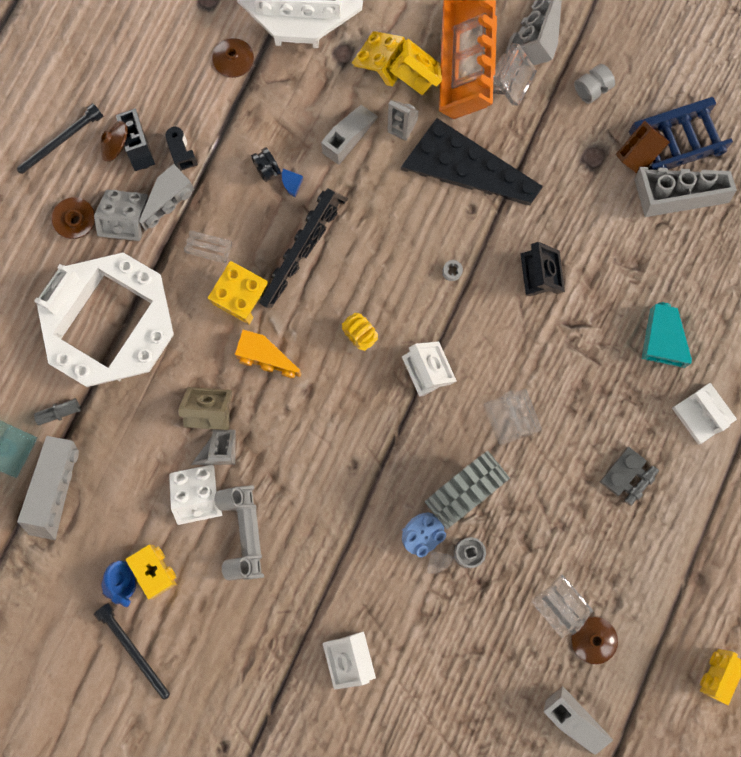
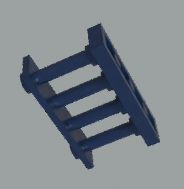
[629,97,733,170]

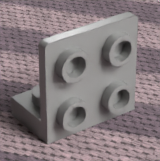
[94,190,148,241]

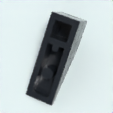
[116,108,155,172]

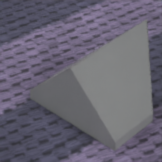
[191,430,236,465]

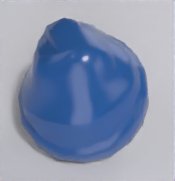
[101,561,137,607]

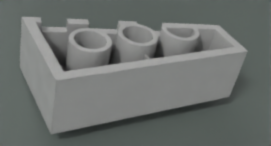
[634,167,737,217]
[17,436,79,540]

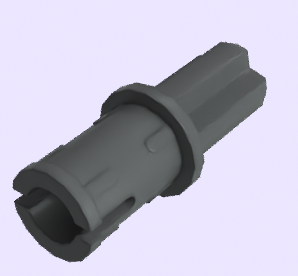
[34,398,81,425]

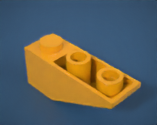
[235,330,301,378]

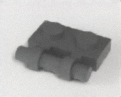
[600,447,659,506]

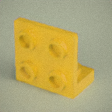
[352,31,406,87]
[208,261,268,325]
[700,649,741,706]

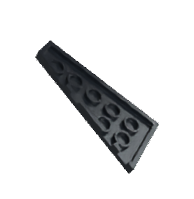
[401,118,543,206]
[259,188,348,308]

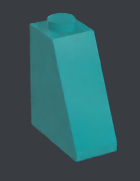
[641,302,692,368]

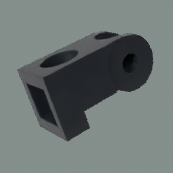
[165,126,198,171]

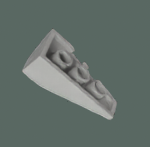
[505,0,562,65]

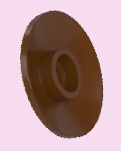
[212,38,254,78]
[100,121,127,162]
[52,197,95,239]
[571,617,618,664]

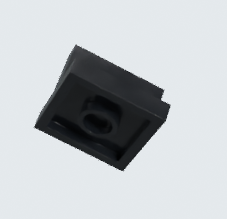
[520,242,565,296]

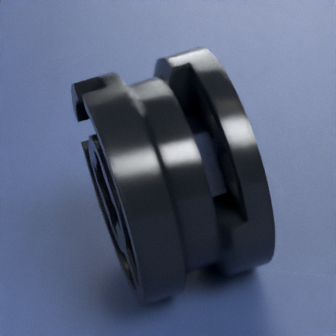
[251,147,281,182]

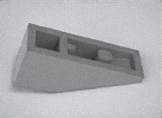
[388,100,419,141]

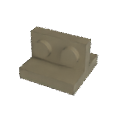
[179,387,232,430]

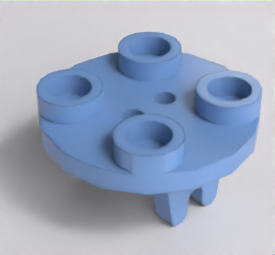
[402,512,446,557]

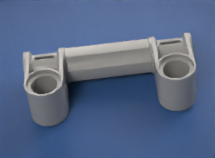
[214,486,264,581]

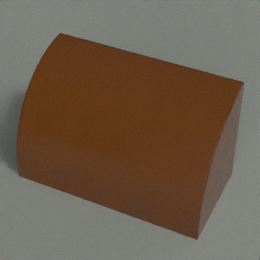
[615,121,670,173]

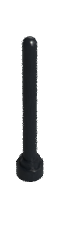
[17,103,104,174]
[93,603,170,700]

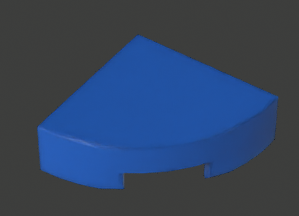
[282,169,303,197]

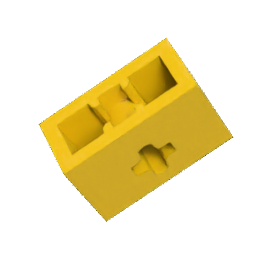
[125,544,177,600]

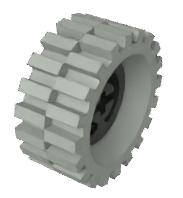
[425,451,510,529]

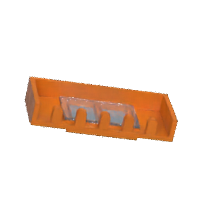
[439,0,497,119]

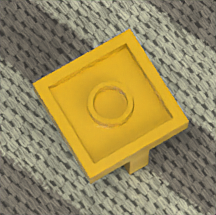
[389,38,442,95]

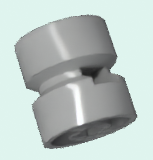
[574,64,615,104]
[453,537,486,568]

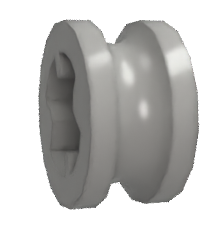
[442,260,463,281]

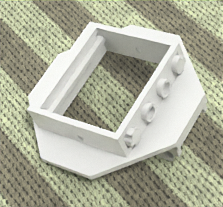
[237,0,363,48]
[35,253,174,387]

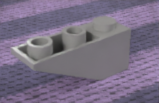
[321,105,378,165]
[139,164,194,231]
[544,686,613,755]

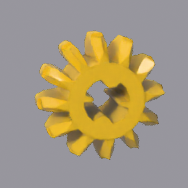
[342,313,378,351]

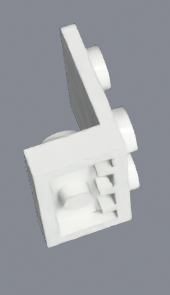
[169,465,223,525]

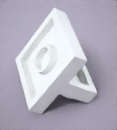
[402,342,456,397]
[672,383,737,445]
[323,632,376,690]

